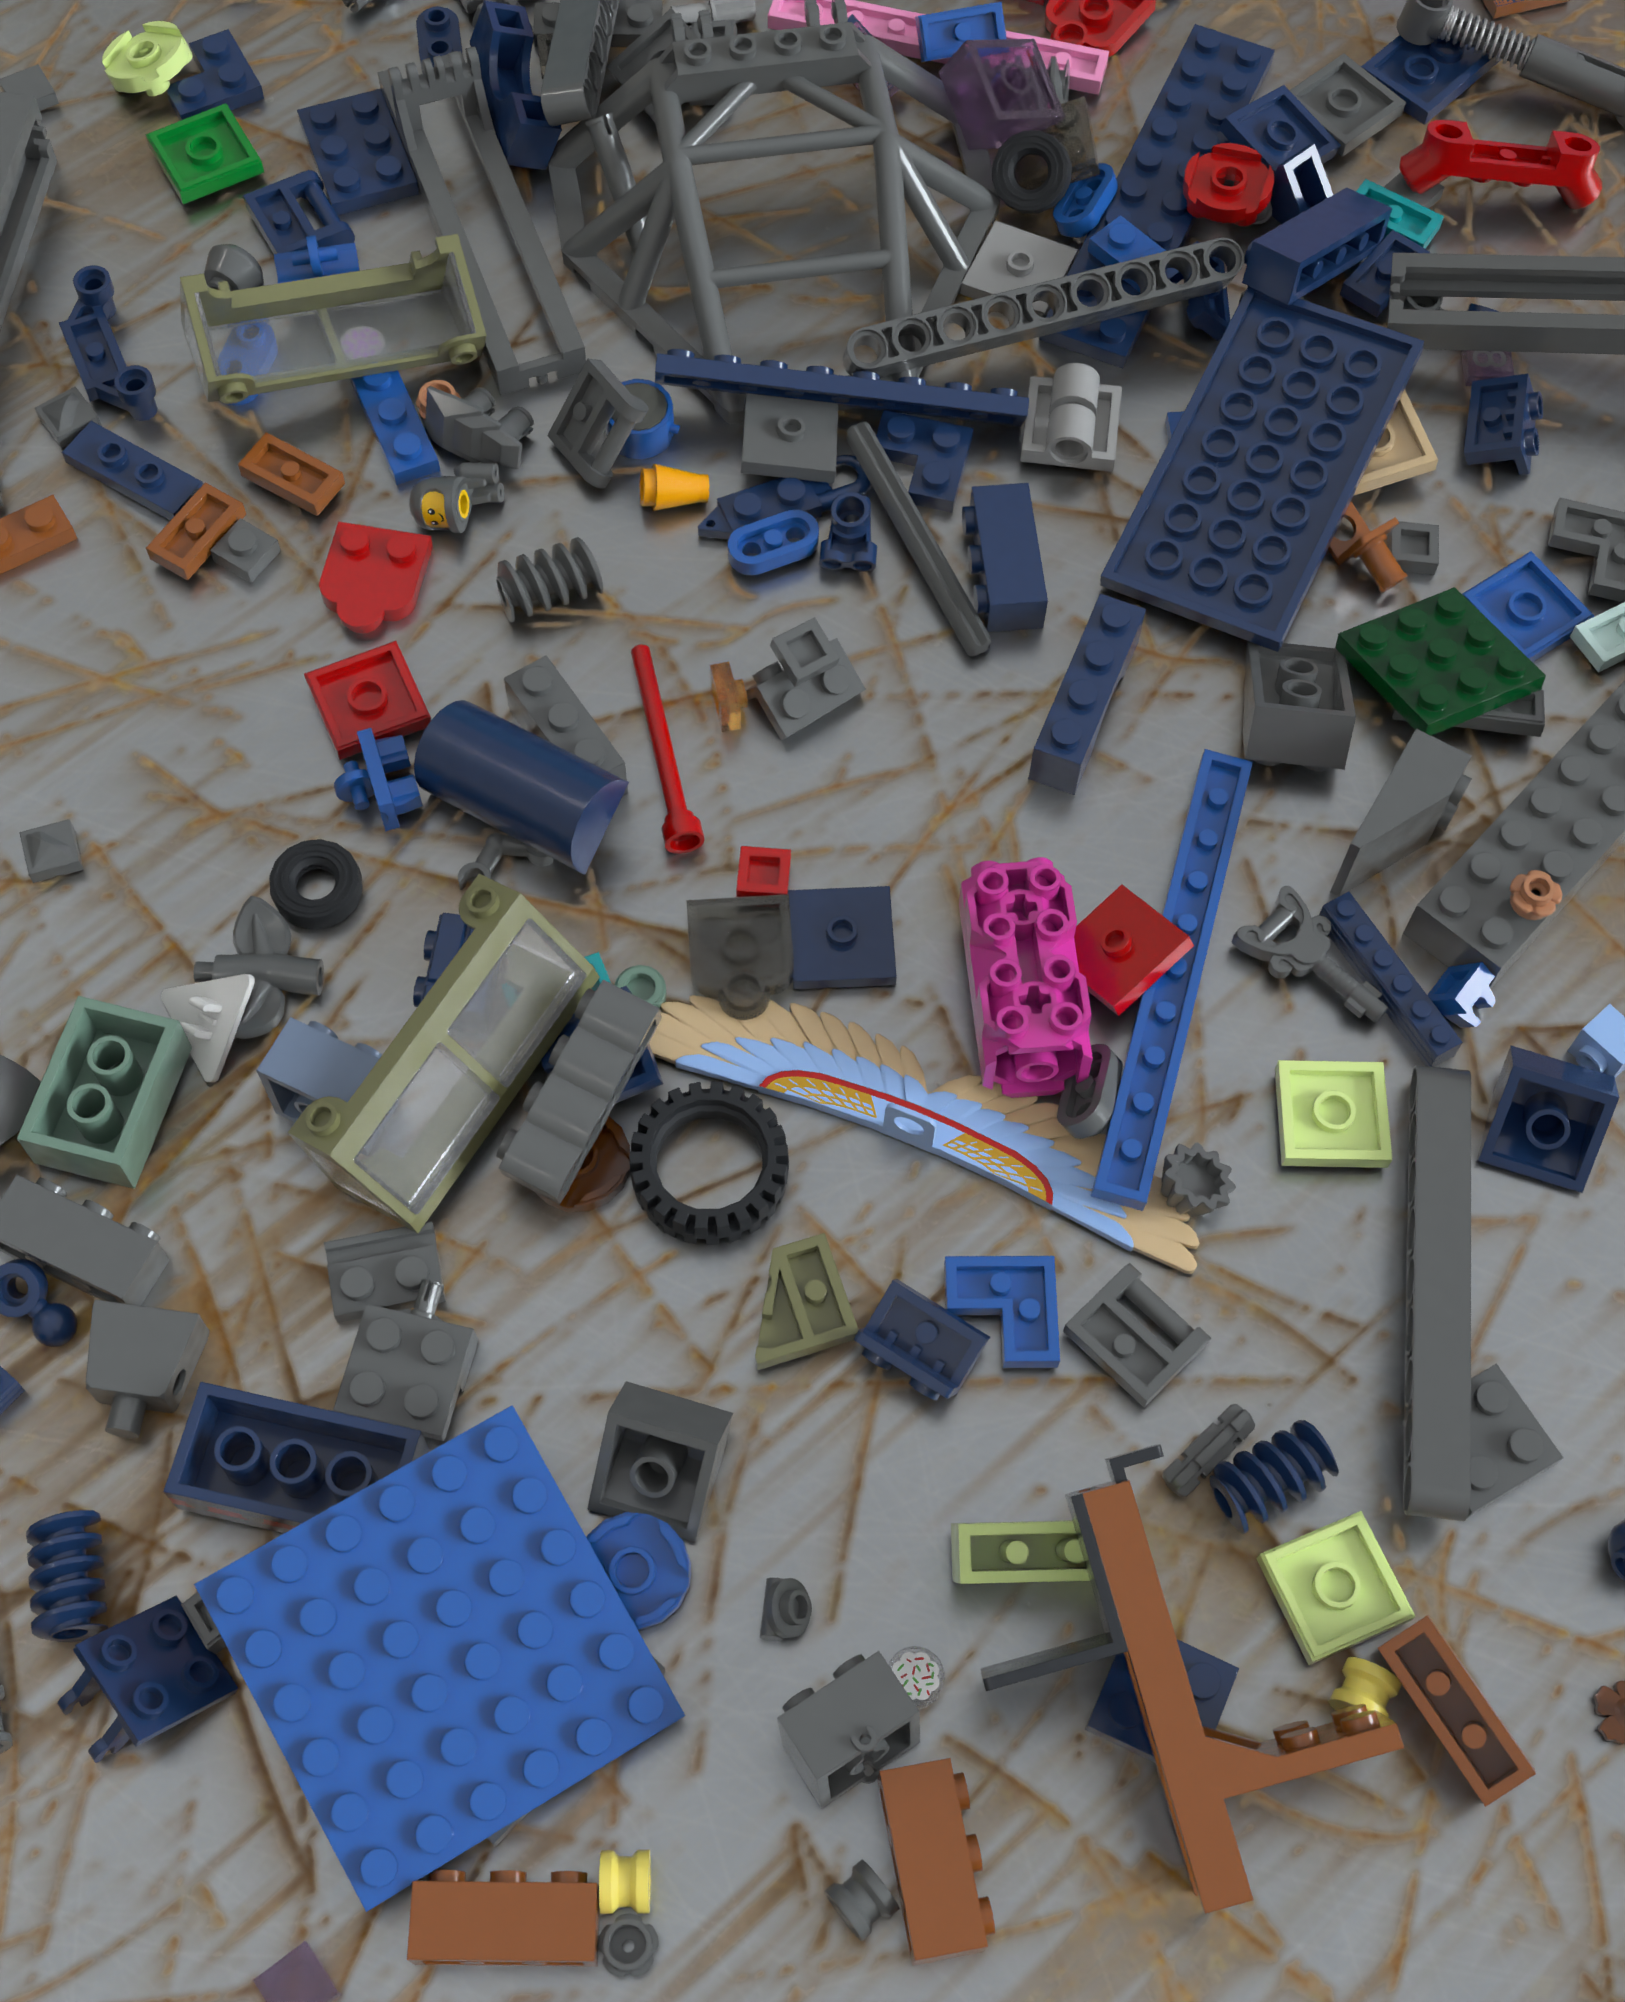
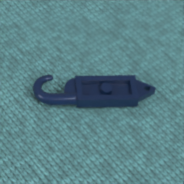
[698,454,872,539]

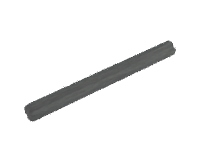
[846,422,991,656]

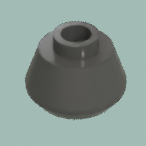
[204,244,264,291]

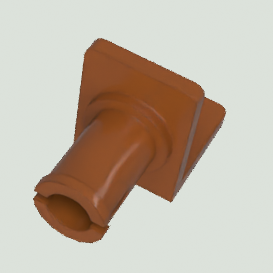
[1328,502,1408,593]

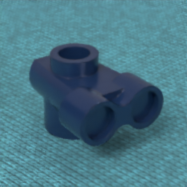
[819,492,877,572]

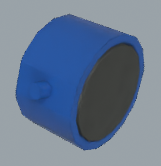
[605,379,680,460]

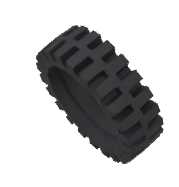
[630,1081,789,1245]

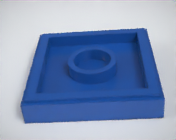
[1462,551,1595,662]

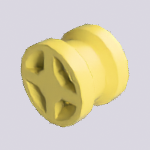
[1329,1657,1402,1717]
[599,1849,651,1914]

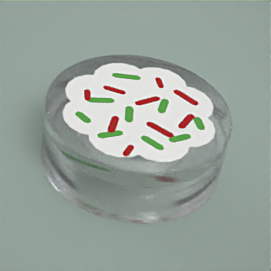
[888,1646,945,1709]

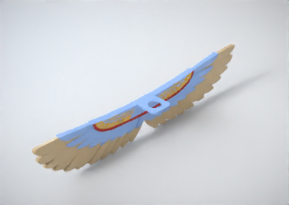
[649,992,1200,1274]

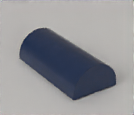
[414,700,629,874]

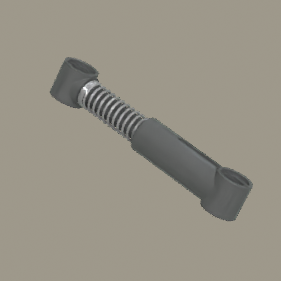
[1396,0,1625,128]

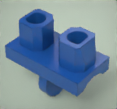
[274,235,360,283]
[334,728,423,831]

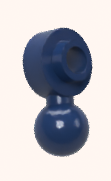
[0,1259,78,1347]

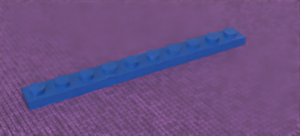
[1091,749,1253,1211]

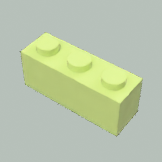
[951,1520,1090,1584]

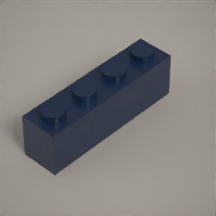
[1242,188,1392,305]

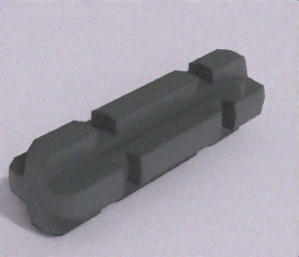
[1162,1404,1255,1497]

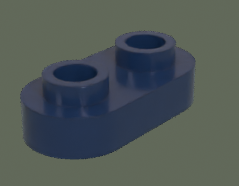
[416,6,463,74]

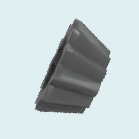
[1161,1142,1236,1217]

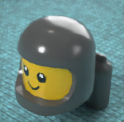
[409,462,504,533]

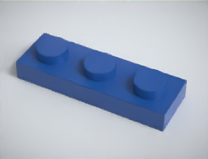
[350,357,441,485]

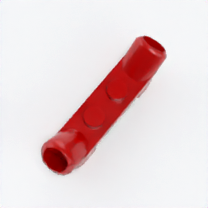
[1399,120,1602,209]

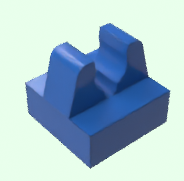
[1428,962,1495,1028]

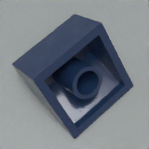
[1478,1045,1619,1193]

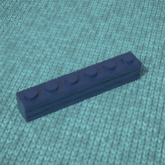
[1319,891,1463,1067]

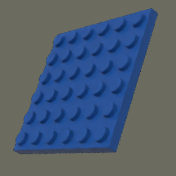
[194,1405,685,1912]

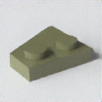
[755,1233,858,1370]

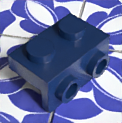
[854,1279,990,1400]

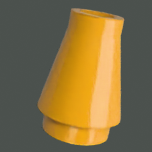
[639,463,709,511]

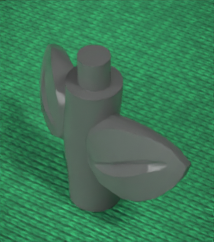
[194,896,324,1039]

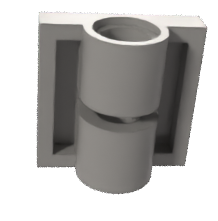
[1020,363,1122,472]

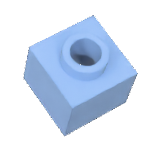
[1567,1004,1625,1078]

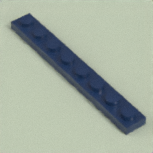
[655,349,1029,427]

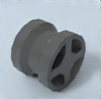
[824,1859,900,1942]

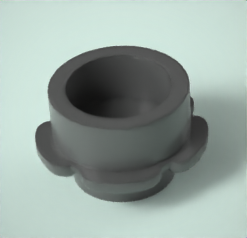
[598,1913,659,1977]

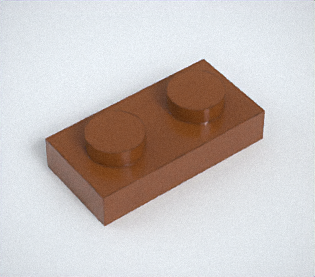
[238,432,345,516]
[146,482,247,580]
[0,495,77,575]

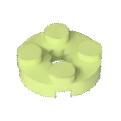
[102,21,193,96]

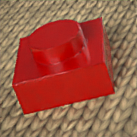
[736,846,791,904]

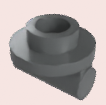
[760,1577,812,1641]

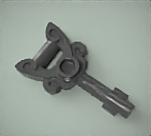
[1231,886,1389,1023]

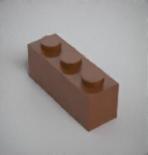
[1378,1615,1536,1807]
[877,1758,995,1966]
[407,1870,600,1967]

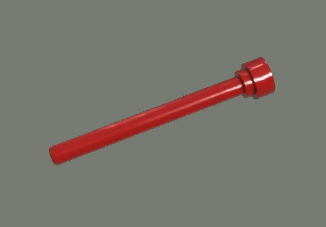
[631,644,705,854]

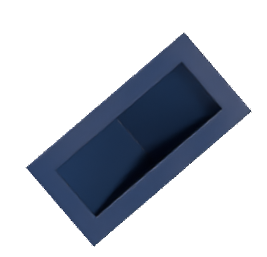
[1270,144,1333,224]

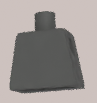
[86,1300,210,1438]

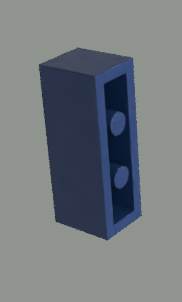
[962,483,1048,632]

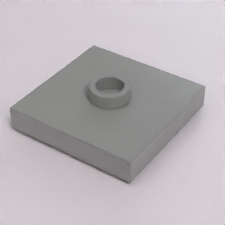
[960,221,1078,318]

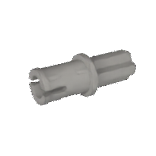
[670,0,756,30]

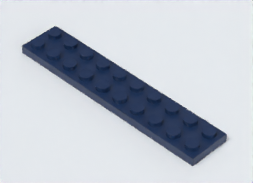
[1039,24,1275,369]

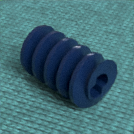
[1209,1420,1339,1534]
[26,1510,108,1642]

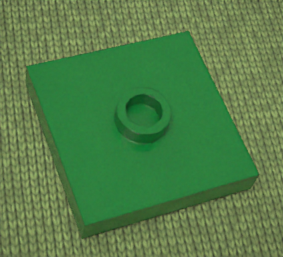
[145,103,264,204]

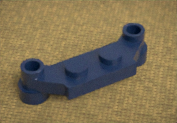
[59,265,158,421]

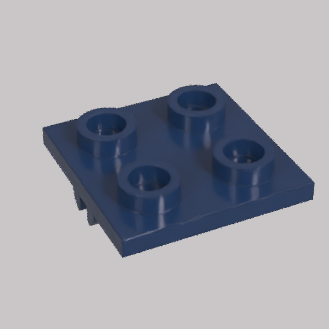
[57,1595,238,1763]

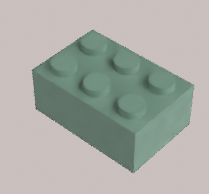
[17,996,192,1189]

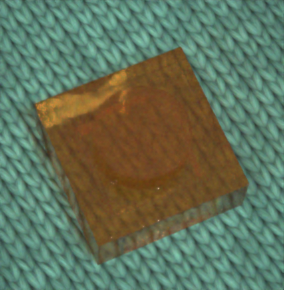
[710,661,748,732]

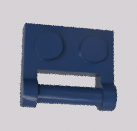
[243,170,355,254]

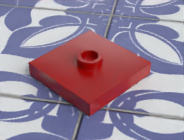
[304,641,431,760]
[1074,884,1194,1016]

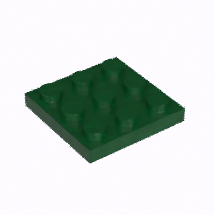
[1335,587,1546,736]

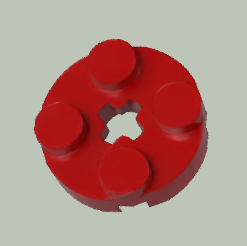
[1183,143,1274,226]

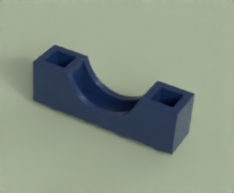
[469,0,562,170]
[1028,594,1146,795]

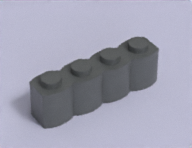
[496,980,662,1204]

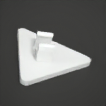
[161,974,255,1083]

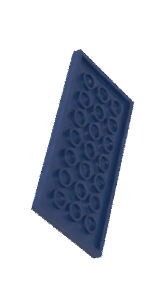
[1100,286,1424,652]

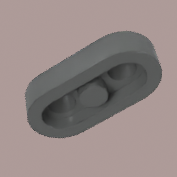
[1057,1044,1123,1139]

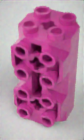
[959,857,1093,1098]

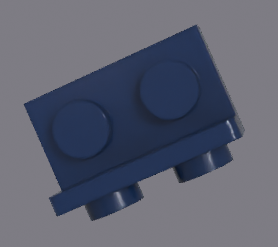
[1464,373,1543,475]

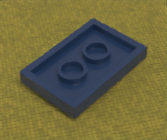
[1361,35,1502,125]
[297,88,419,216]

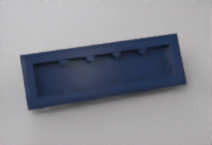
[62,421,203,521]

